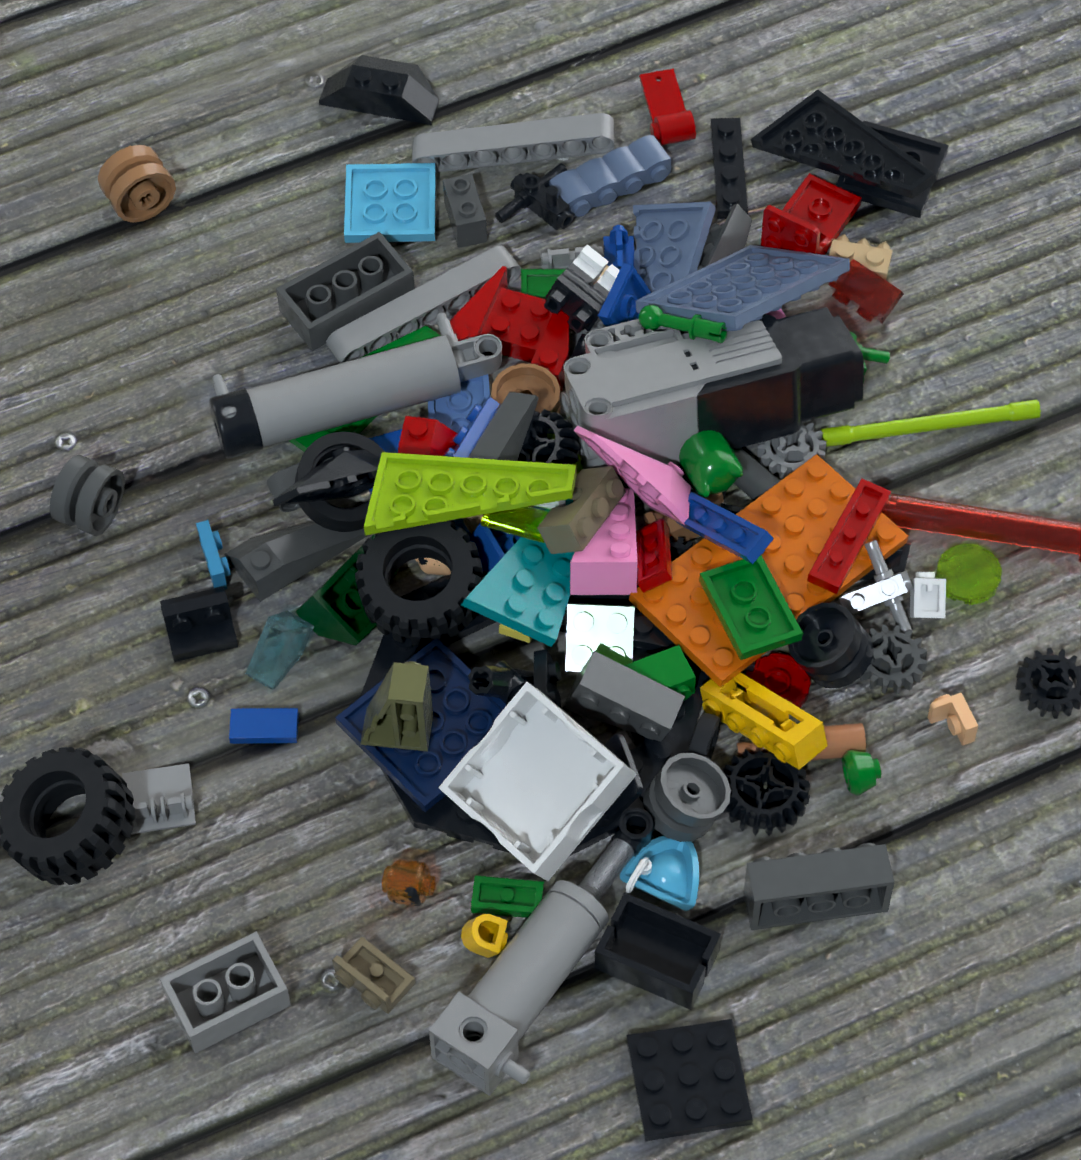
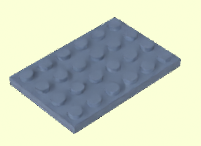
[635,245,850,331]

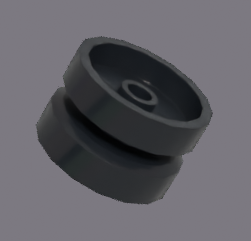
[788,603,874,688]

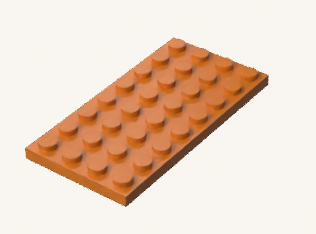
[629,454,909,688]

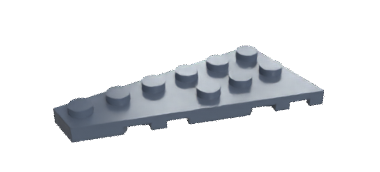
[633,201,716,292]

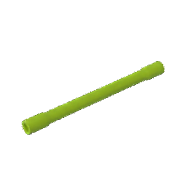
[820,399,1041,447]

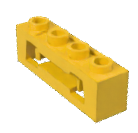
[700,672,828,770]

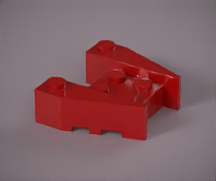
[450,266,569,393]

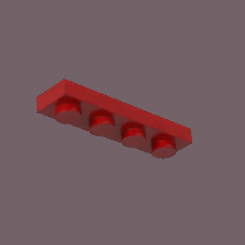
[807,479,891,595]

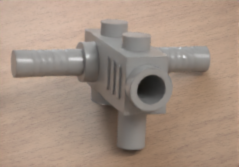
[833,540,914,634]

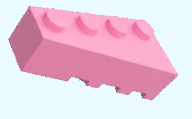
[570,488,637,595]

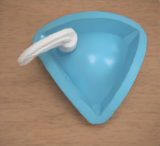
[620,836,699,911]

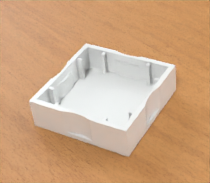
[438,682,637,881]

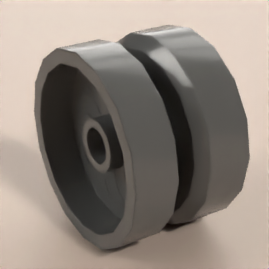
[50,455,125,536]
[643,753,731,842]

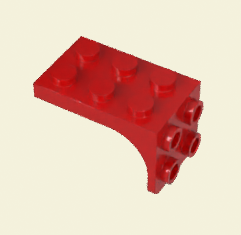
[761,173,862,255]

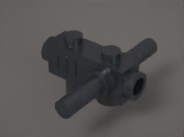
[495,163,574,230]

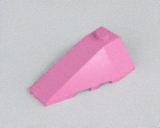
[574,426,691,525]

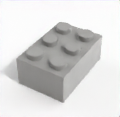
[160,931,291,1054]

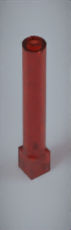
[882,493,1081,562]

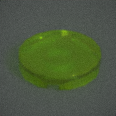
[936,543,1002,605]

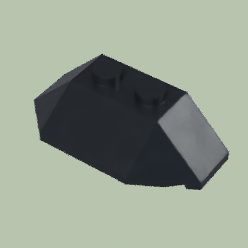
[319,55,439,125]

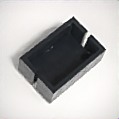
[595,893,721,1010]

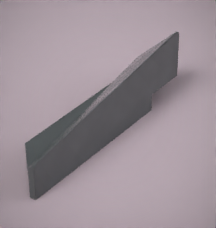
[679,204,752,333]

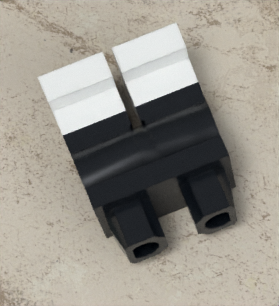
[544,245,620,333]

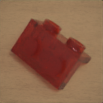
[828,259,904,324]

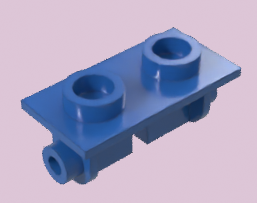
[603,225,634,270]

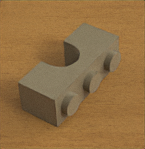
[537,466,626,554]

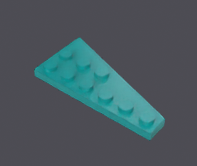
[461,499,575,647]

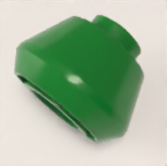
[842,750,881,796]

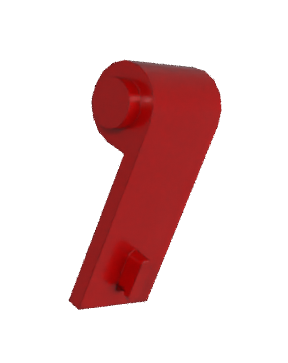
[639,68,696,146]

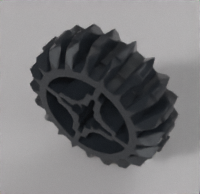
[517,409,581,465]
[723,747,810,836]

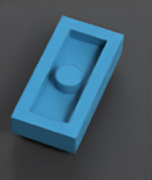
[196,520,231,590]

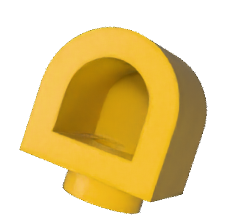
[461,914,508,958]

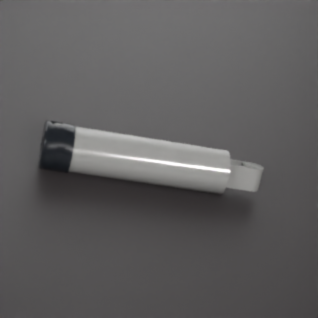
[209,313,502,459]

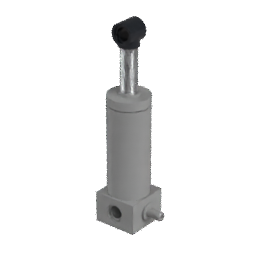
[429,808,653,1096]

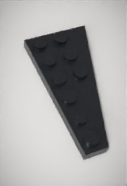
[751,90,936,199]

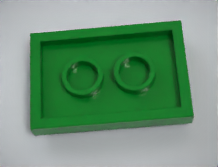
[699,555,803,660]

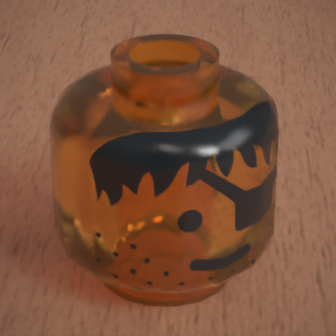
[382,859,436,906]

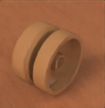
[98,145,176,223]
[491,363,561,417]

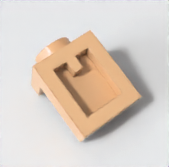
[927,693,978,746]

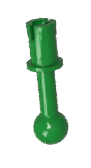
[638,305,727,343]

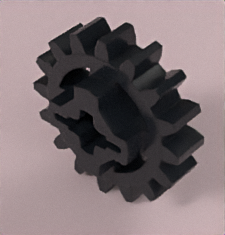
[1015,648,1081,719]

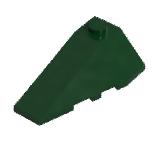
[295,534,399,646]

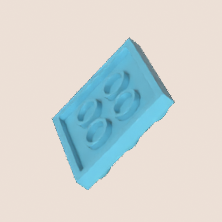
[344,163,436,243]

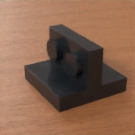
[160,586,238,662]

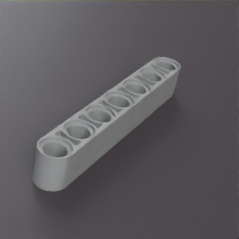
[412,113,614,173]
[326,245,521,363]

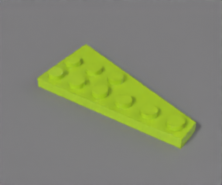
[364,452,577,535]

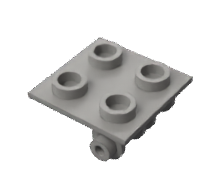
[122,763,196,834]

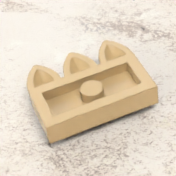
[829,234,893,281]

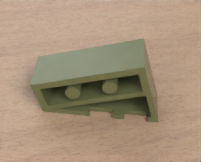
[360,661,433,751]

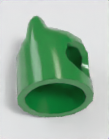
[679,430,743,498]

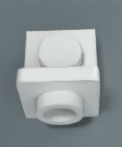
[910,572,946,618]

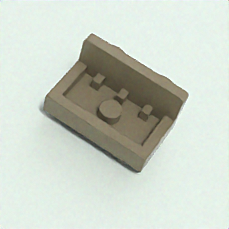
[332,937,416,1014]

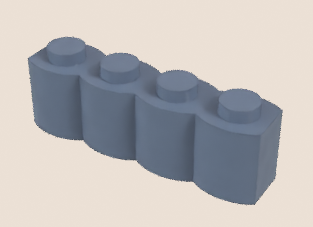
[549,135,671,218]

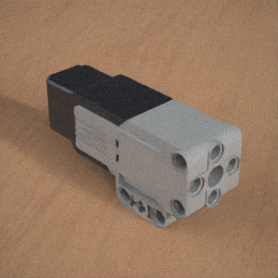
[561,307,864,479]

